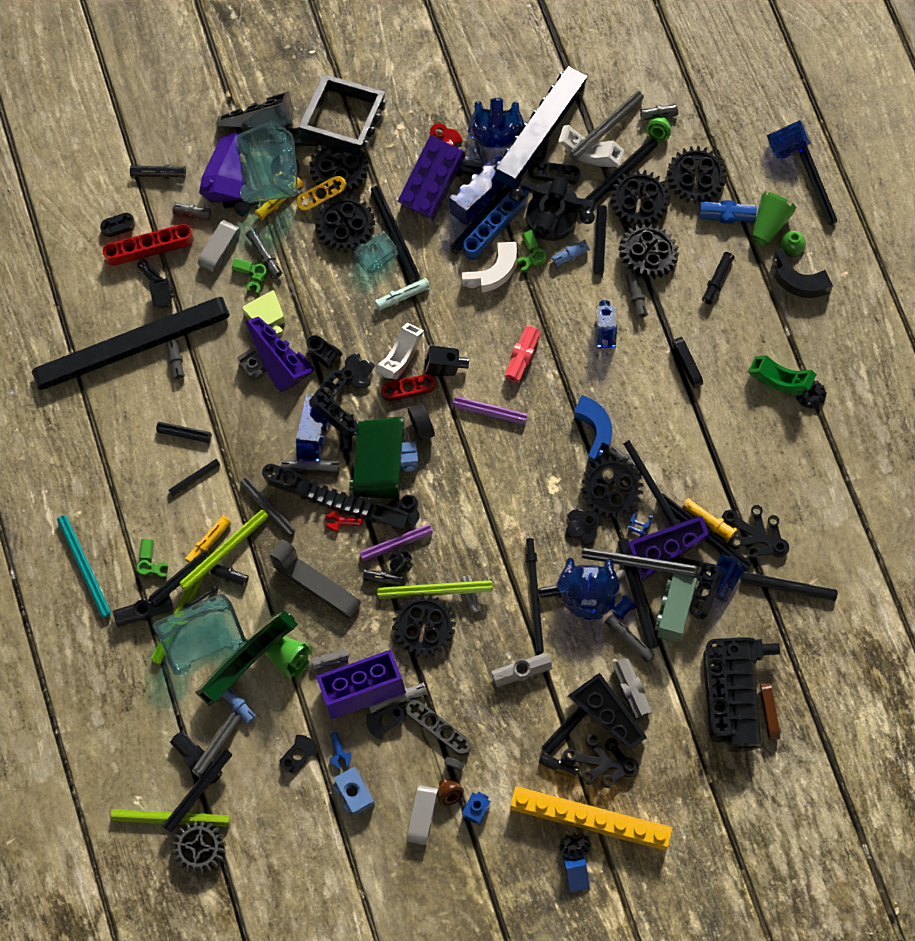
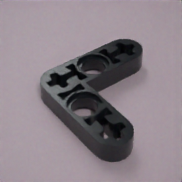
[528,139,580,184]
[309,370,358,436]
[673,557,723,620]

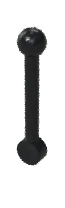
[183,586,218,611]

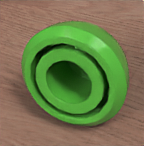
[646,117,671,142]
[780,231,806,256]

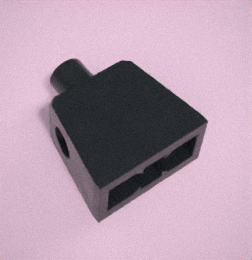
[425,345,469,376]

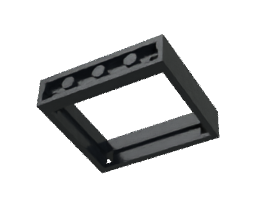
[298,74,387,157]

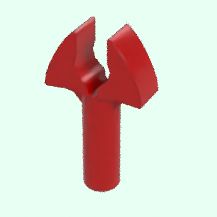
[325,510,362,532]

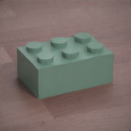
[654,573,697,643]

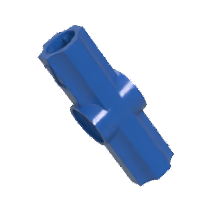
[699,200,757,224]

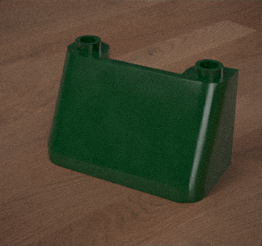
[349,417,405,499]

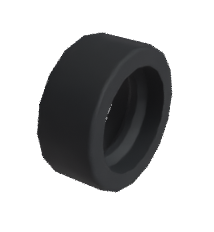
[408,403,435,441]

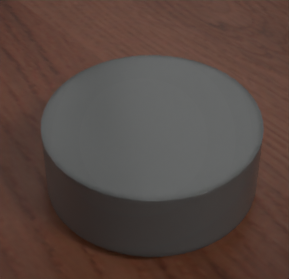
[444,757,465,771]

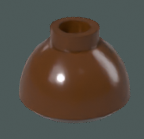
[437,779,464,806]

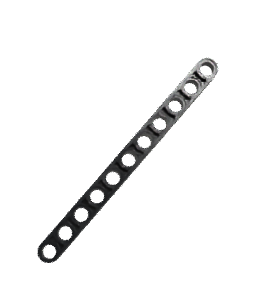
[32,297,230,390]

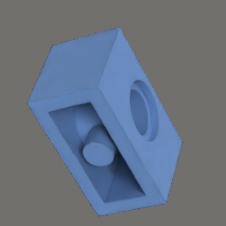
[333,766,375,816]

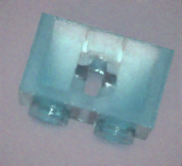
[354,231,398,275]

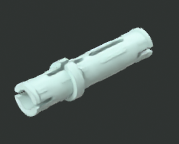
[375,278,430,311]

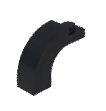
[773,248,833,298]

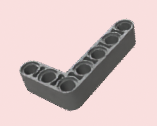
[270,539,361,619]

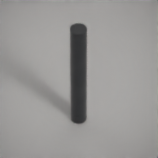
[168,459,220,496]

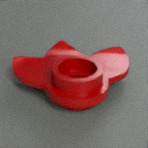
[430,123,462,146]

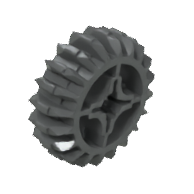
[172,821,226,876]

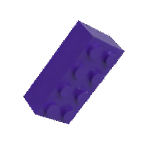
[397,135,466,220]
[316,649,406,720]

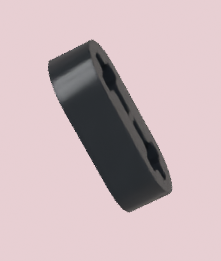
[100,213,135,237]

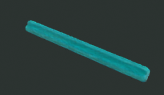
[57,515,111,618]

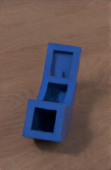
[574,395,612,465]

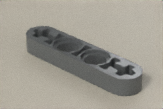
[406,700,471,755]

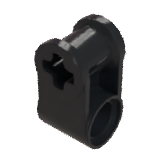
[307,335,343,369]

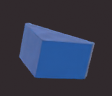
[562,855,590,893]

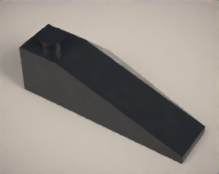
[216,91,294,128]

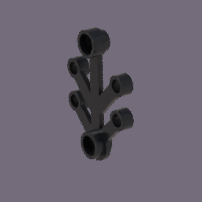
[722,505,789,559]
[561,734,639,788]

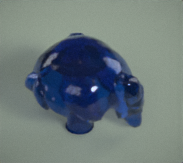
[467,98,524,149]
[557,558,620,620]

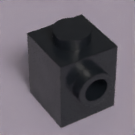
[149,278,175,308]

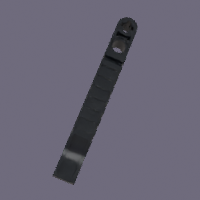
[262,464,409,530]

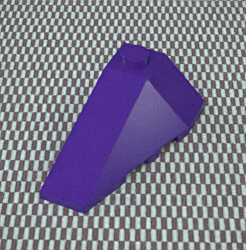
[245,316,315,392]

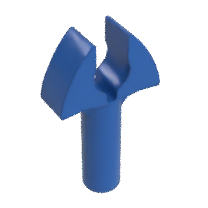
[330,732,351,770]

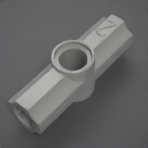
[491,652,553,688]
[613,658,652,720]

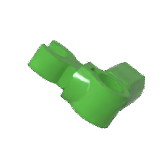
[517,230,547,273]
[232,258,267,295]
[137,539,168,578]

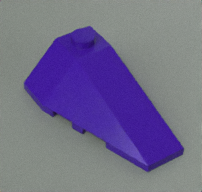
[199,134,245,203]

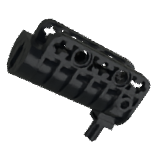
[703,637,780,752]

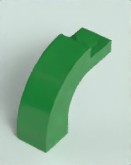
[747,355,817,395]

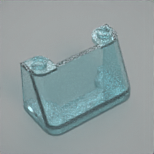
[236,120,298,203]
[152,594,246,675]

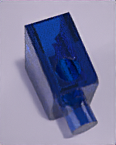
[596,300,617,348]

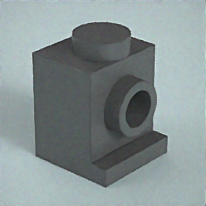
[237,347,267,381]

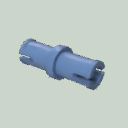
[551,240,590,267]
[222,687,256,724]

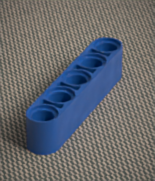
[463,186,528,260]

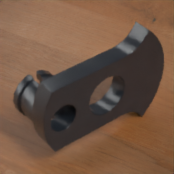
[366,703,406,739]
[279,735,318,774]

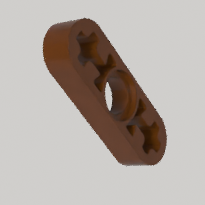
[760,683,780,741]

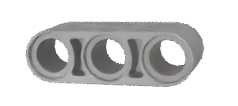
[197,220,241,273]
[407,785,438,845]

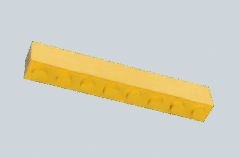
[510,786,673,851]

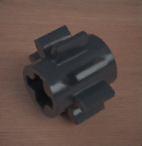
[388,550,414,574]

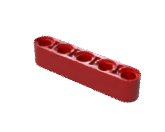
[102,224,193,266]

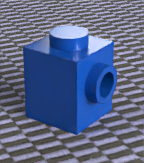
[462,792,491,826]

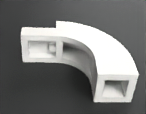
[558,125,624,167]
[462,242,517,292]
[376,323,424,380]

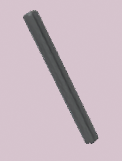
[569,91,644,160]
[582,548,696,576]

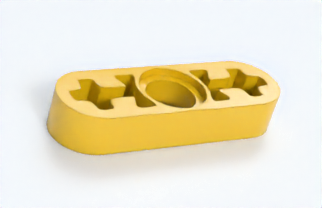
[296,176,346,210]

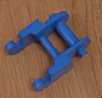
[628,509,653,537]

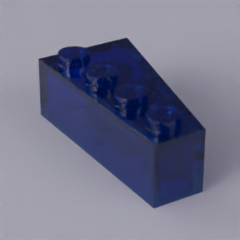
[449,154,505,226]

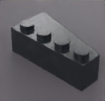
[567,672,647,751]

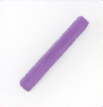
[453,397,527,425]
[360,524,433,562]

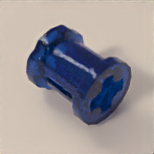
[610,595,636,621]

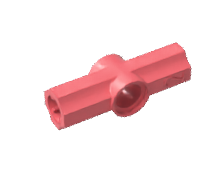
[504,326,541,383]

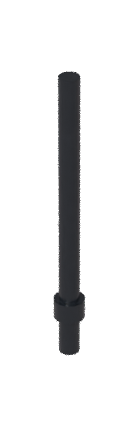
[623,440,681,527]
[525,538,544,653]

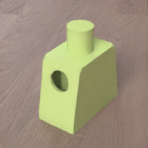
[242,290,285,337]

